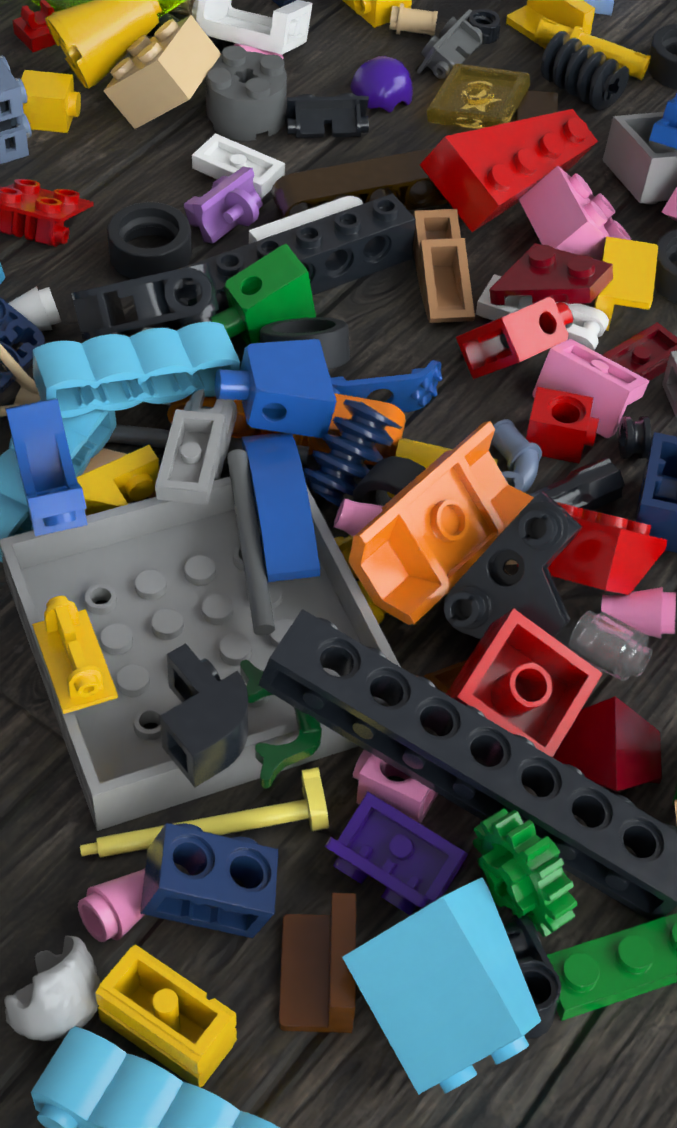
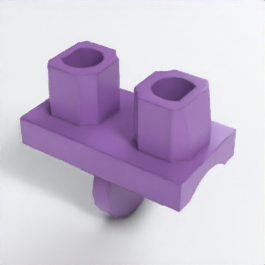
[184,166,263,244]

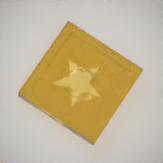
[427,64,530,129]

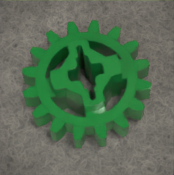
[473,808,577,937]

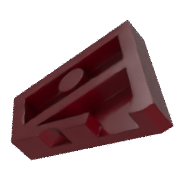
[489,243,613,305]

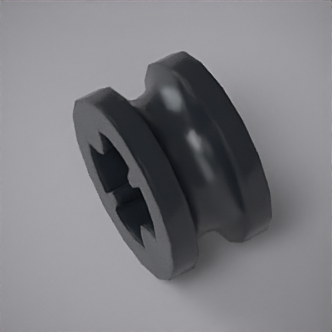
[618,416,652,459]

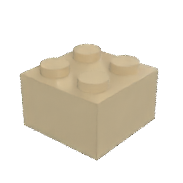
[104,15,221,129]

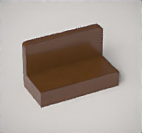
[279,893,356,1033]

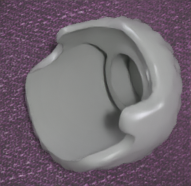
[4,936,100,1041]

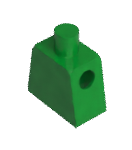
[211,244,316,345]

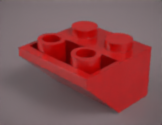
[517,502,668,595]

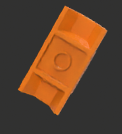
[348,421,534,625]

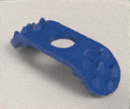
[330,360,442,412]

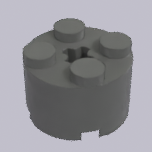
[205,46,287,141]

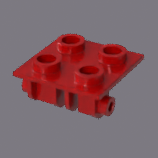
[0,179,94,247]

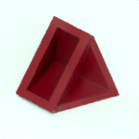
[552,696,662,791]

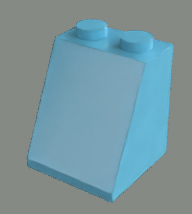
[342,877,541,1095]

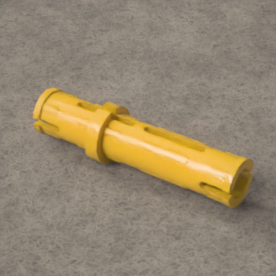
[534,17,651,81]

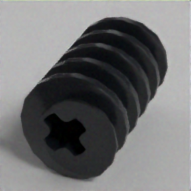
[541,31,629,110]

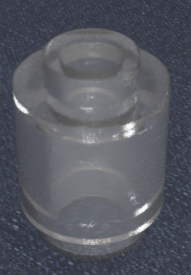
[569,610,653,682]

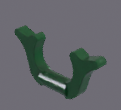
[240,660,322,788]

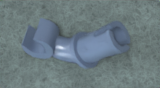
[491,419,542,493]

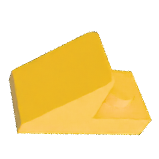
[76,445,160,516]

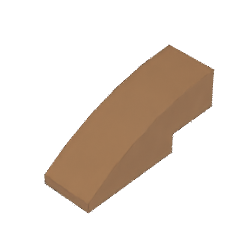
[413,209,475,323]

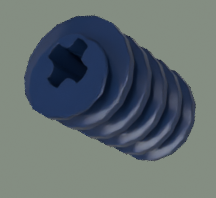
[303,399,402,507]

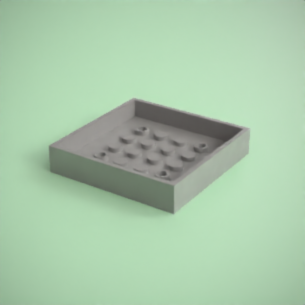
[0,476,401,831]

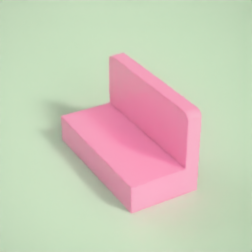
[532,339,649,438]

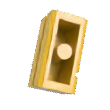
[95,944,237,1088]

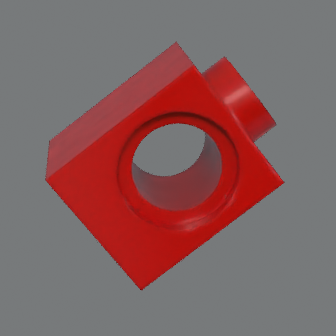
[526,386,599,464]

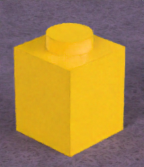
[21,70,81,133]

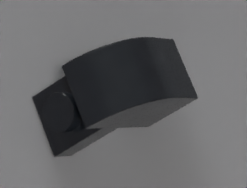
[160,643,248,788]

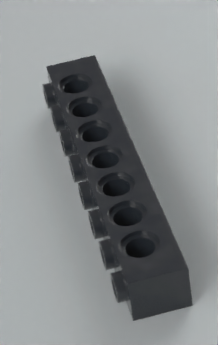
[258,609,677,921]

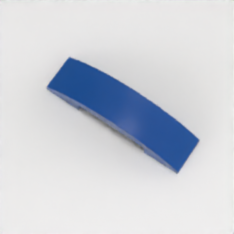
[242,432,320,582]

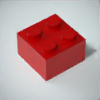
[446,608,603,757]

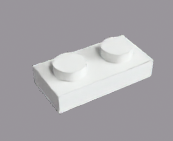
[192,133,285,199]

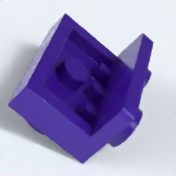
[325,792,468,916]

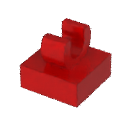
[12,0,56,52]

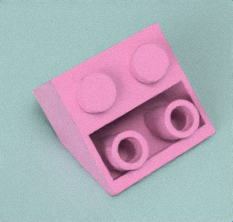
[519,166,631,261]

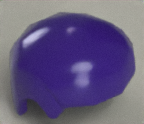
[351,56,413,112]

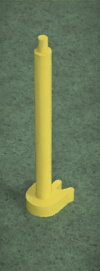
[80,767,329,858]

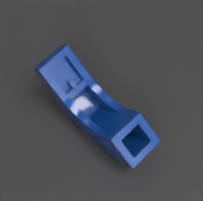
[5,398,88,536]

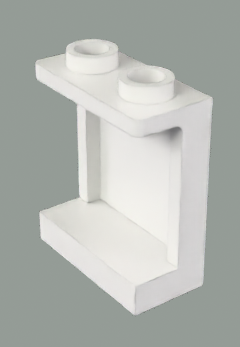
[192,0,313,55]

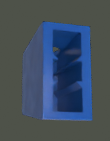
[215,339,337,438]

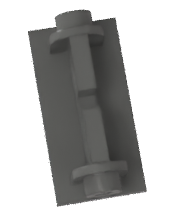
[417,9,483,79]

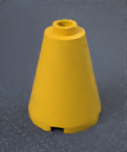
[45,0,162,89]

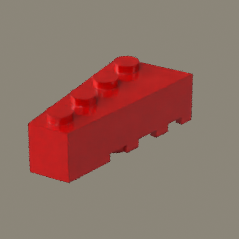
[420,109,598,232]

